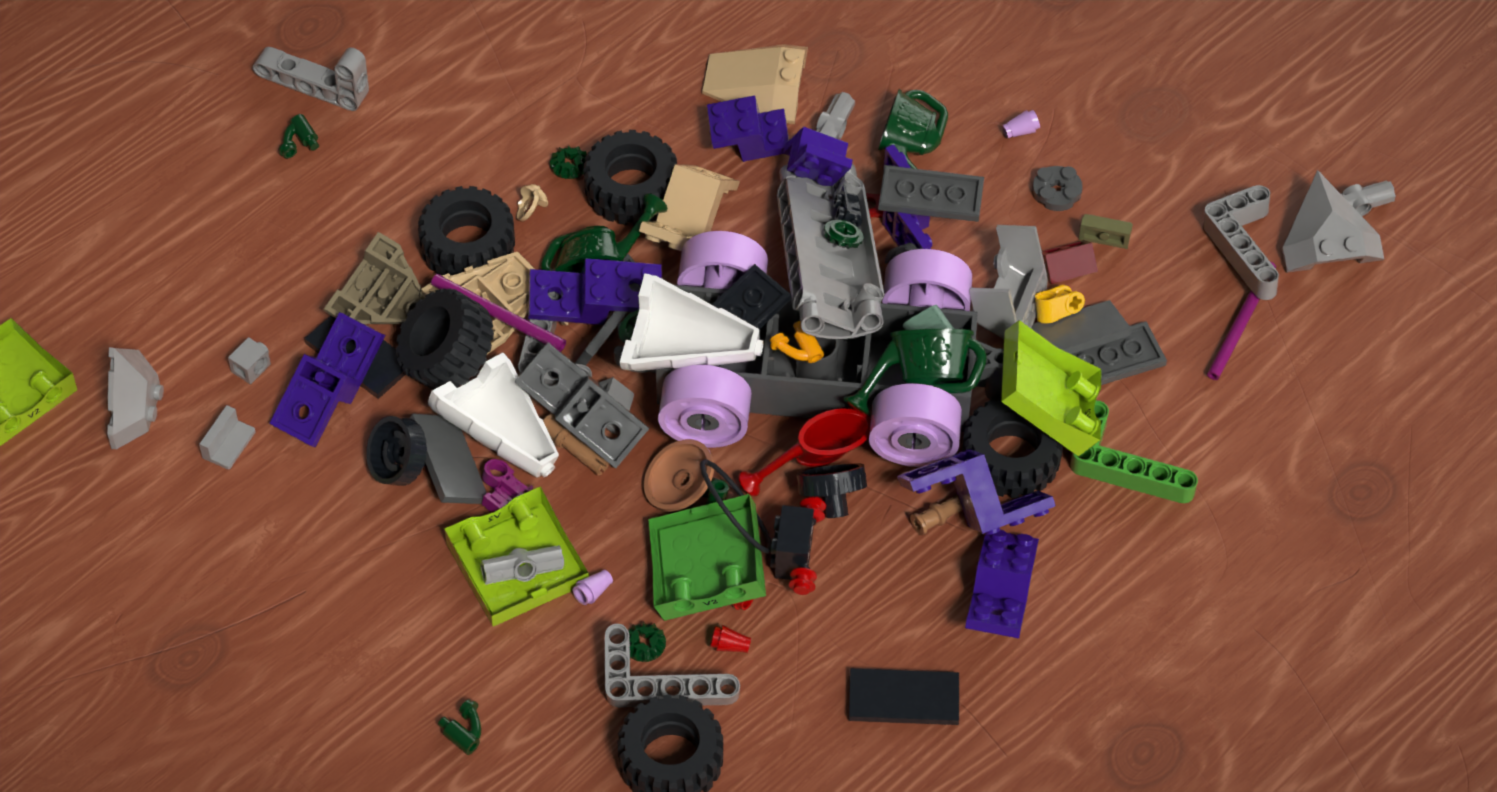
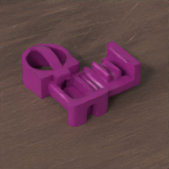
[482,459,533,513]

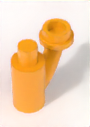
[769,321,824,363]

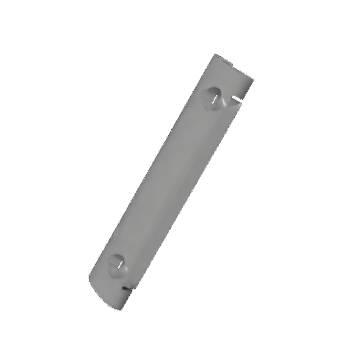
[777,164,884,339]

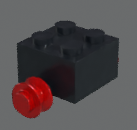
[770,497,826,595]

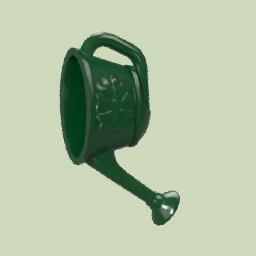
[878,89,949,169]
[540,194,668,273]
[844,329,987,414]

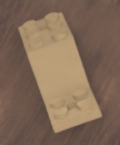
[639,164,740,251]

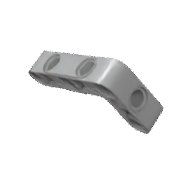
[253,47,369,111]

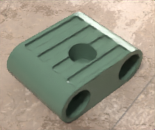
[903,305,954,330]

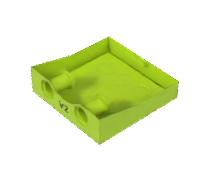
[0,318,77,446]
[1002,320,1101,456]
[445,486,589,627]

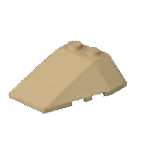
[702,44,808,124]
[421,252,534,354]

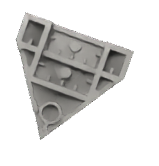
[1282,170,1384,273]
[107,347,164,450]

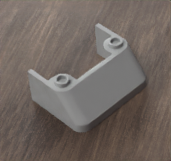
[969,225,1048,340]

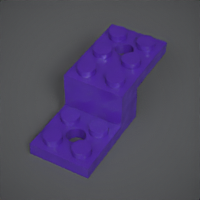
[882,144,932,249]
[528,258,662,325]
[269,312,386,447]
[965,529,1039,638]

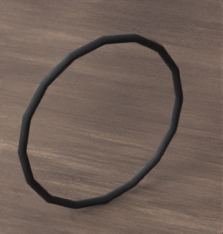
[700,459,772,554]

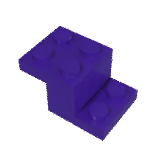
[707,95,789,162]
[783,126,853,187]

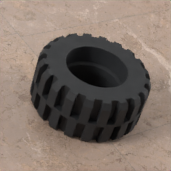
[583,130,677,225]
[418,186,515,276]
[396,288,494,390]
[962,397,1063,498]
[617,695,723,792]

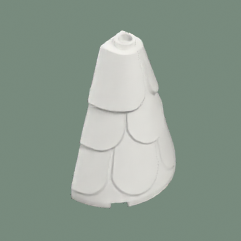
[620,274,763,371]
[428,353,559,477]

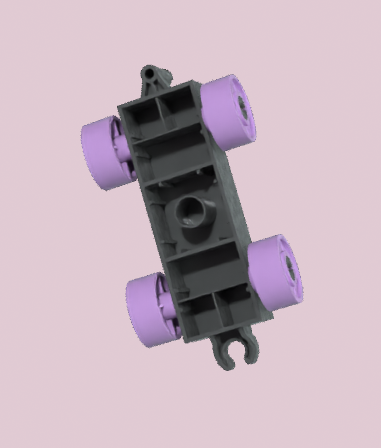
[614,231,1004,467]

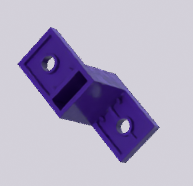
[897,449,1056,535]

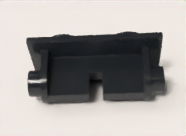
[833,184,863,227]

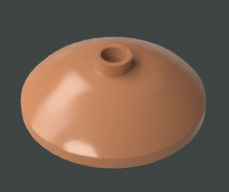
[644,439,714,512]

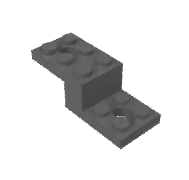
[515,342,649,468]

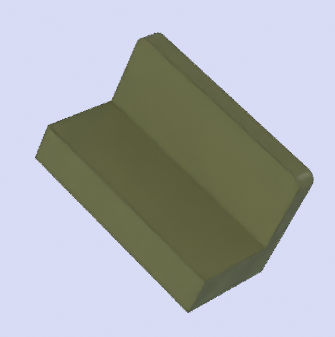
[1079,214,1133,249]

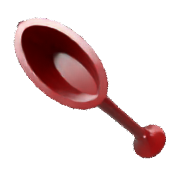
[739,408,871,497]

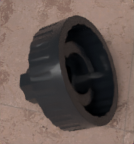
[366,416,427,486]
[797,463,867,518]

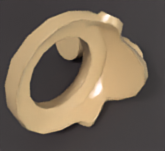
[517,184,548,222]

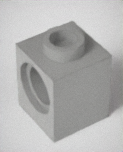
[228,337,271,385]

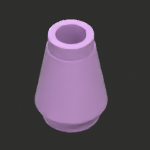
[1002,110,1040,139]
[573,570,613,605]

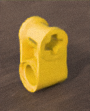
[1035,284,1085,323]

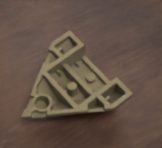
[323,232,425,324]

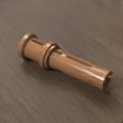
[543,414,609,476]
[910,495,963,536]

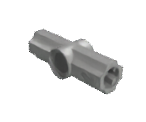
[816,92,855,140]
[1341,180,1396,216]
[480,545,564,585]

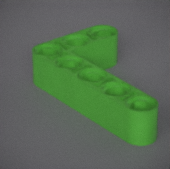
[1070,400,1198,503]

